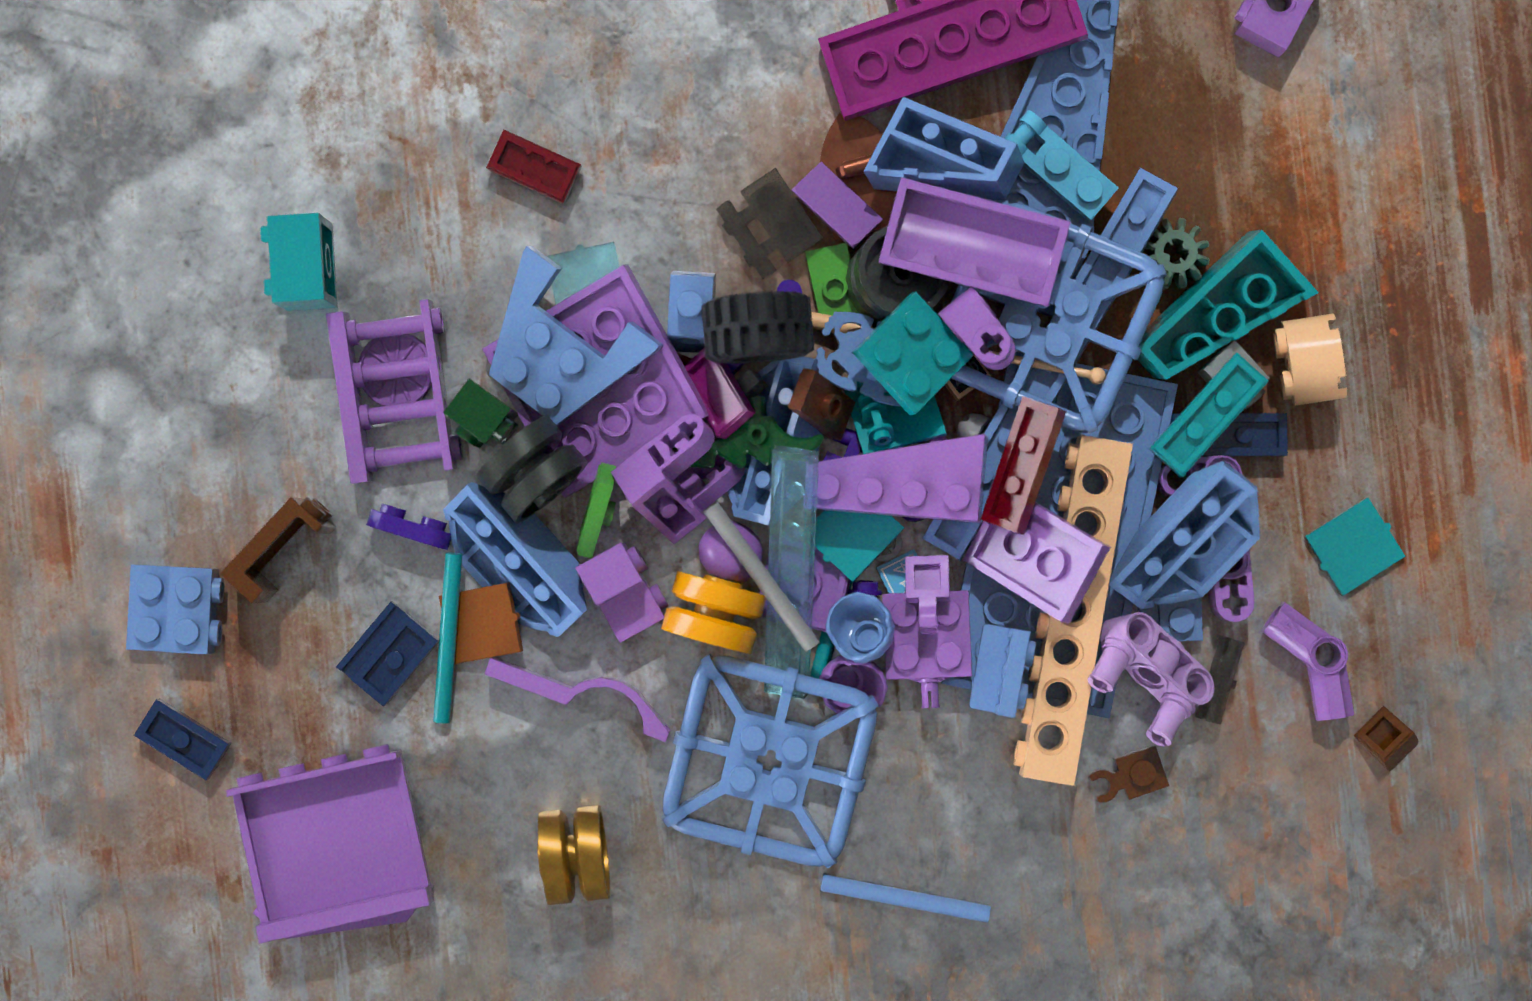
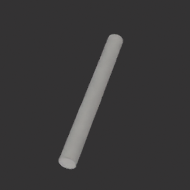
[704,502,819,652]

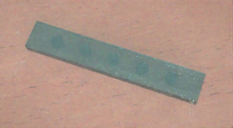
[764,446,819,699]

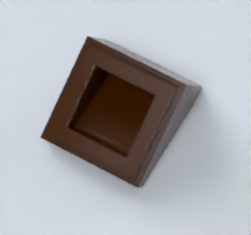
[1354,706,1419,771]

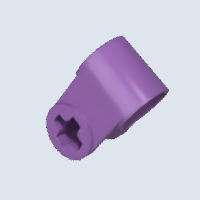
[938,287,1016,370]

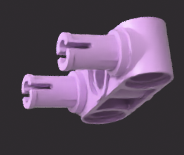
[1087,612,1214,746]

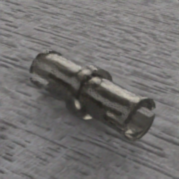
[1195,635,1246,725]

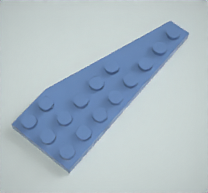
[982,0,1119,318]

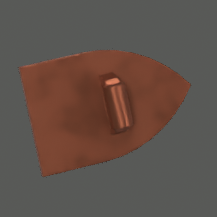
[820,112,897,241]

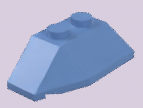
[721,356,823,527]
[1109,461,1260,610]
[443,482,587,637]

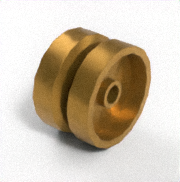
[537,805,610,906]

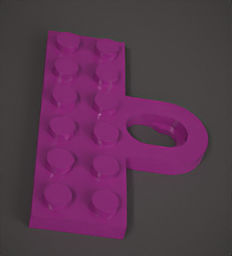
[818,0,1088,121]

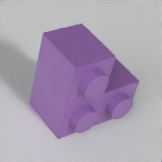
[576,542,669,643]

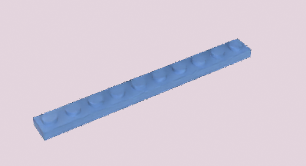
[922,168,1178,561]

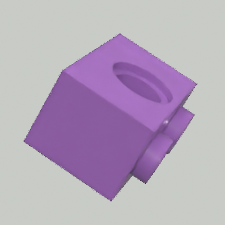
[1234,0,1313,58]

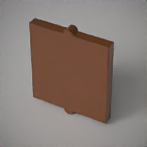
[439,582,523,664]

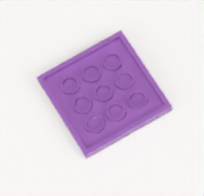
[482,264,709,498]

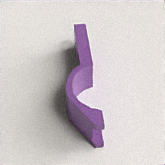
[484,657,671,742]

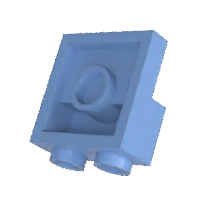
[126,565,225,654]

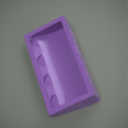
[879,178,1070,307]

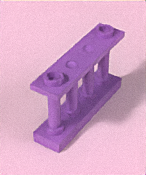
[326,299,463,484]

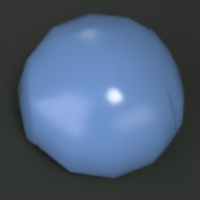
[826,592,895,663]

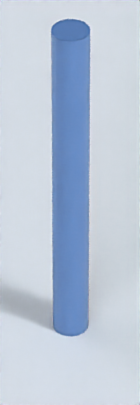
[820,874,991,923]

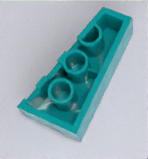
[1138,230,1319,380]

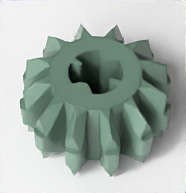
[1143,218,1210,290]

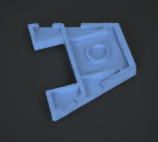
[488,246,664,425]

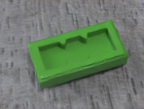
[805,243,859,334]
[576,462,616,559]

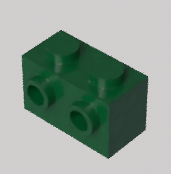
[443,378,519,449]

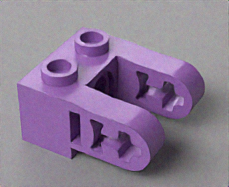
[611,414,745,544]

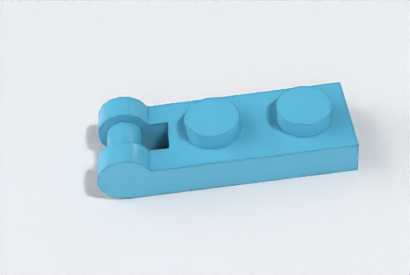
[1004,110,1119,222]

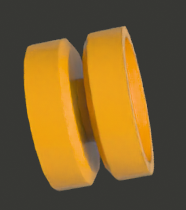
[661,571,767,654]

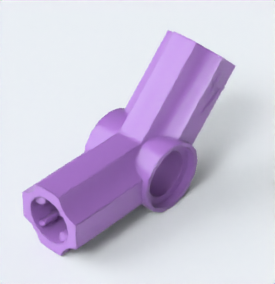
[1261,602,1354,721]

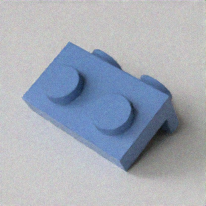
[969,624,1036,718]

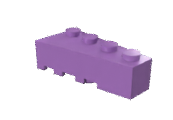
[804,434,988,523]

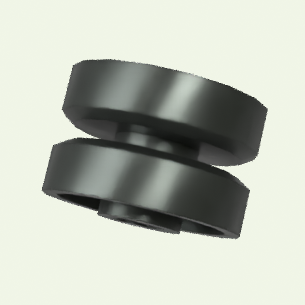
[846,226,949,324]
[476,415,588,524]

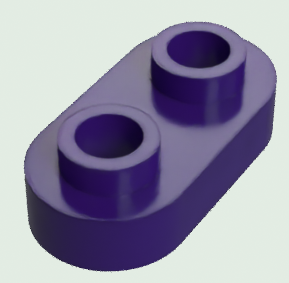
[366,503,451,550]

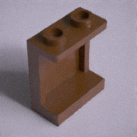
[219,497,336,603]

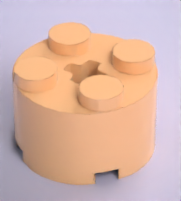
[1273,313,1347,406]

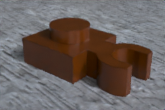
[1088,745,1169,803]

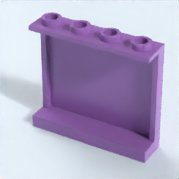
[226,744,434,944]

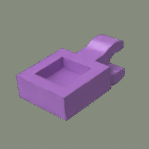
[905,555,950,634]

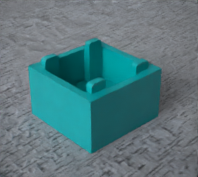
[260,213,338,311]

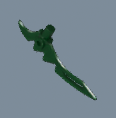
[672,396,824,468]

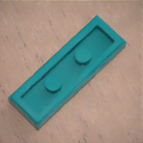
[1149,352,1269,478]

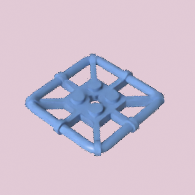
[943,200,1167,434]
[661,654,879,868]

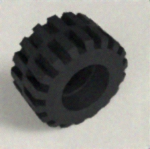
[701,291,815,364]

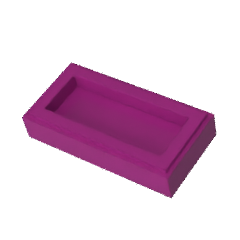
[684,347,756,439]

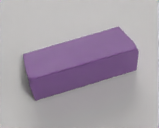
[791,162,883,250]

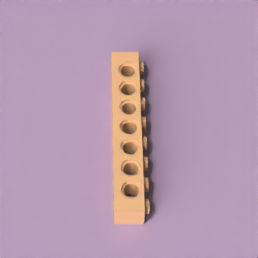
[1014,435,1133,786]

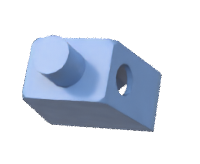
[667,271,715,353]

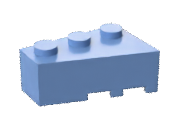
[864,97,1024,200]

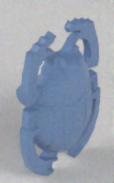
[816,312,901,406]

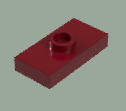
[486,129,582,205]

